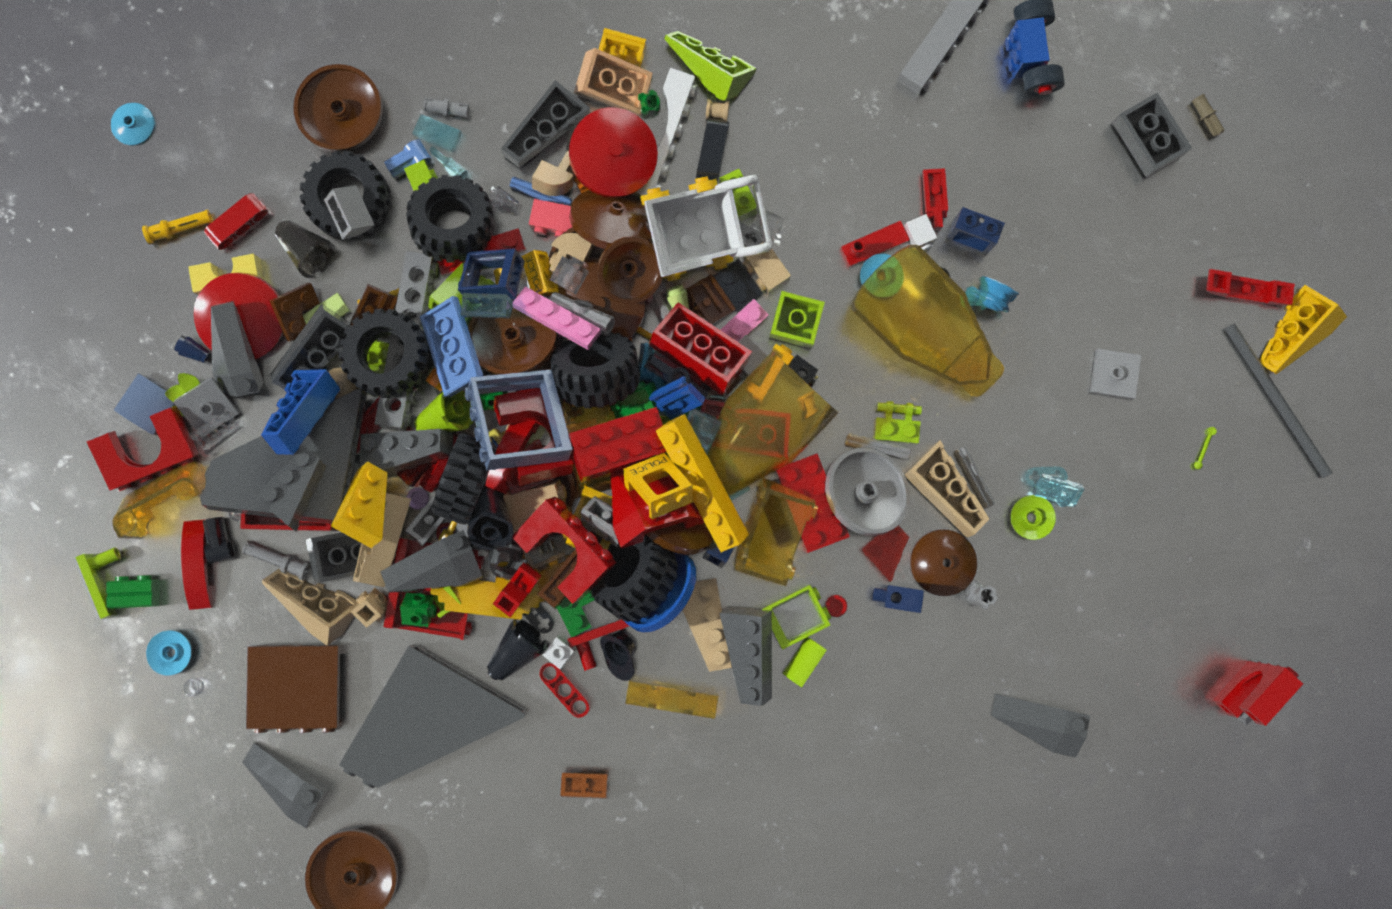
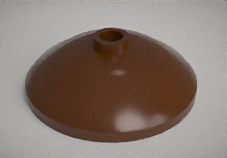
[597,236,663,304]
[910,529,977,596]

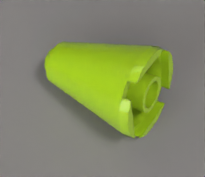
[414,390,474,432]

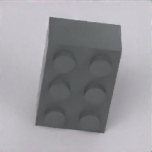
[1112,92,1192,177]

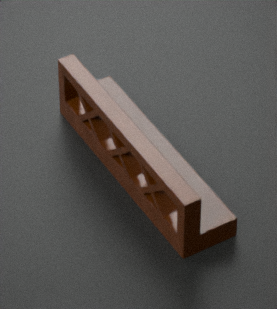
[538,531,611,610]

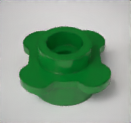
[638,90,660,114]

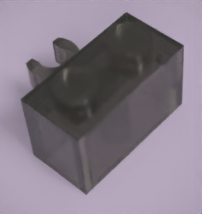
[522,532,573,573]

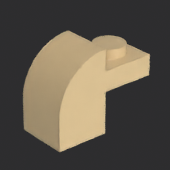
[532,151,574,196]
[549,233,595,274]

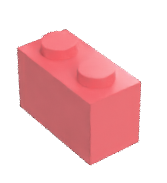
[529,199,572,237]

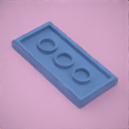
[420,296,483,398]

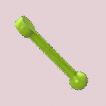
[1194,427,1217,470]

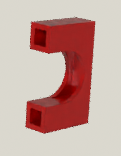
[494,388,575,486]
[87,406,199,492]
[512,496,616,604]
[1213,661,1303,726]

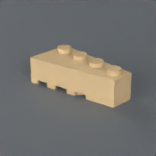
[904,440,989,538]
[353,493,411,587]
[683,578,732,672]

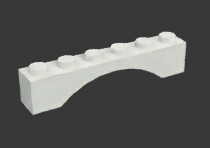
[631,68,698,199]

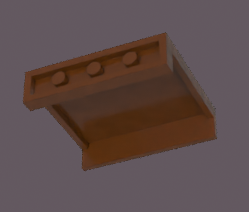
[246,645,344,733]

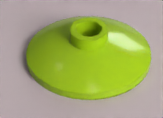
[1011,495,1056,540]

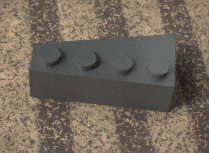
[501,80,590,168]
[270,304,352,389]
[360,429,453,476]
[719,607,772,706]

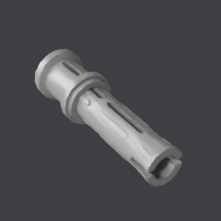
[242,540,311,581]

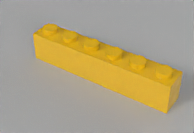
[656,414,749,552]

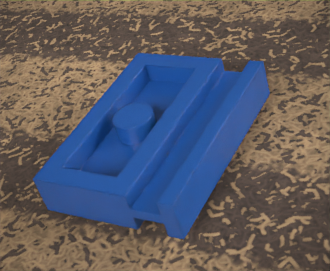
[649,376,705,420]

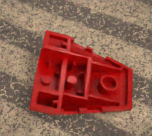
[611,469,705,549]

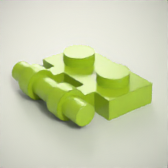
[874,401,922,444]

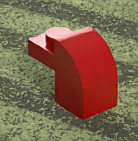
[493,562,542,618]

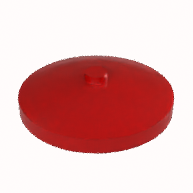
[569,107,658,198]
[194,272,283,359]

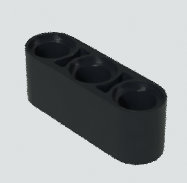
[696,118,730,182]

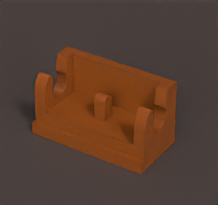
[560,773,608,799]

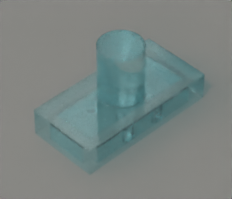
[412,114,462,153]
[1032,473,1084,507]

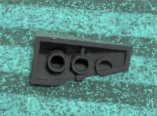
[211,301,264,397]
[380,530,483,593]
[991,694,1090,758]
[242,742,331,828]

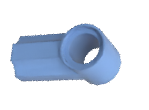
[384,139,431,179]

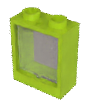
[761,584,832,650]

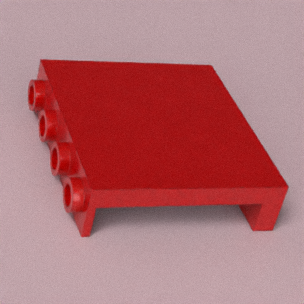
[383,538,484,640]

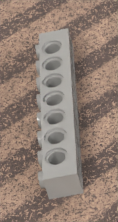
[375,251,438,431]

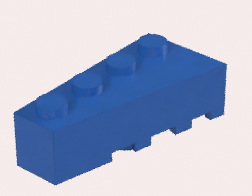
[261,369,340,455]

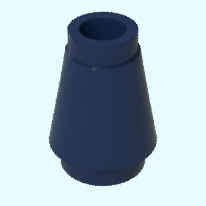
[174,335,211,363]

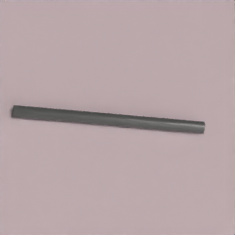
[1225,323,1333,478]

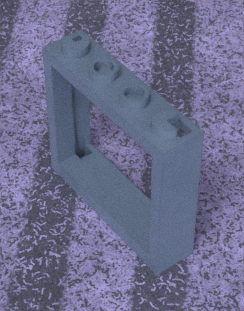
[465,370,572,471]

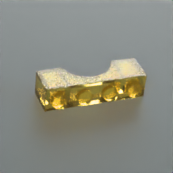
[625,679,719,719]

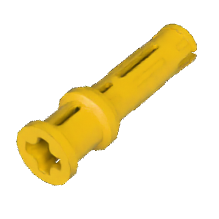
[142,209,213,245]

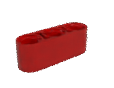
[204,193,268,250]
[539,662,591,718]

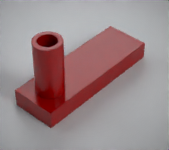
[840,220,910,268]
[567,619,629,671]

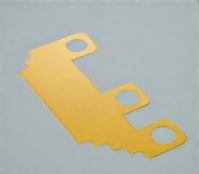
[430,562,544,620]

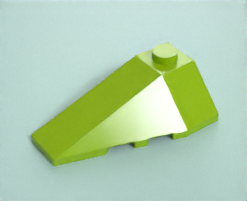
[664,31,757,101]

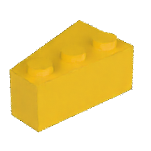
[331,461,387,548]

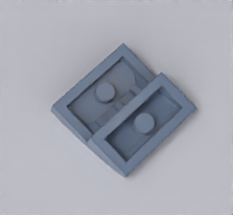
[114,373,174,435]

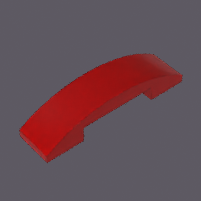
[1206,269,1295,306]
[485,421,540,494]
[181,519,213,610]

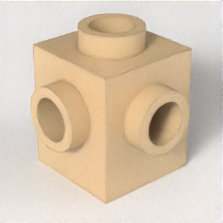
[351,588,388,628]

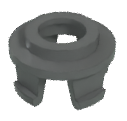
[487,542,527,579]

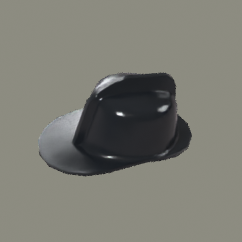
[600,629,636,681]

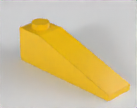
[1259,285,1347,375]

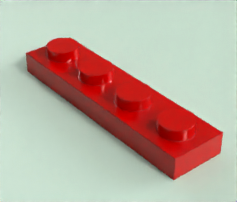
[437,228,526,276]

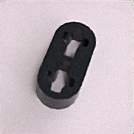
[523,602,555,634]

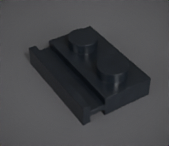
[713,258,763,313]

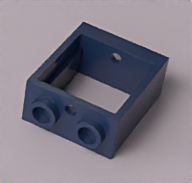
[946,207,1005,255]
[458,249,525,302]

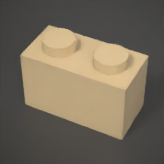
[743,241,791,294]

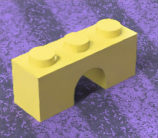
[188,254,264,295]

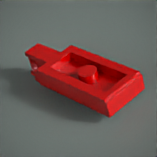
[922,168,948,231]

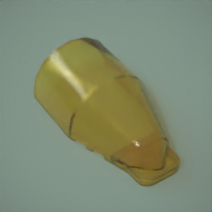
[851,244,1004,397]
[704,350,839,496]

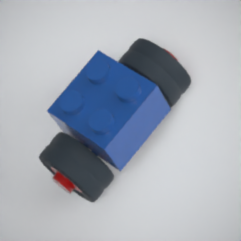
[1005,0,1065,95]

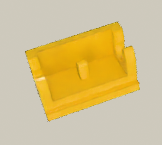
[599,28,647,68]

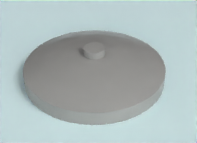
[825,448,910,536]

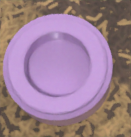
[406,487,430,510]

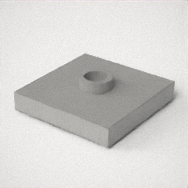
[1090,349,1141,399]
[173,377,239,437]

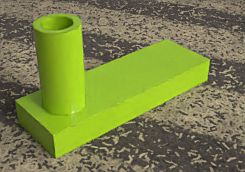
[75,547,121,619]

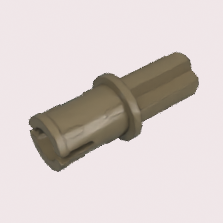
[1191,94,1224,137]

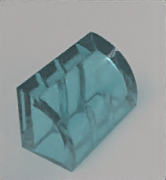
[461,293,513,319]
[687,408,721,454]

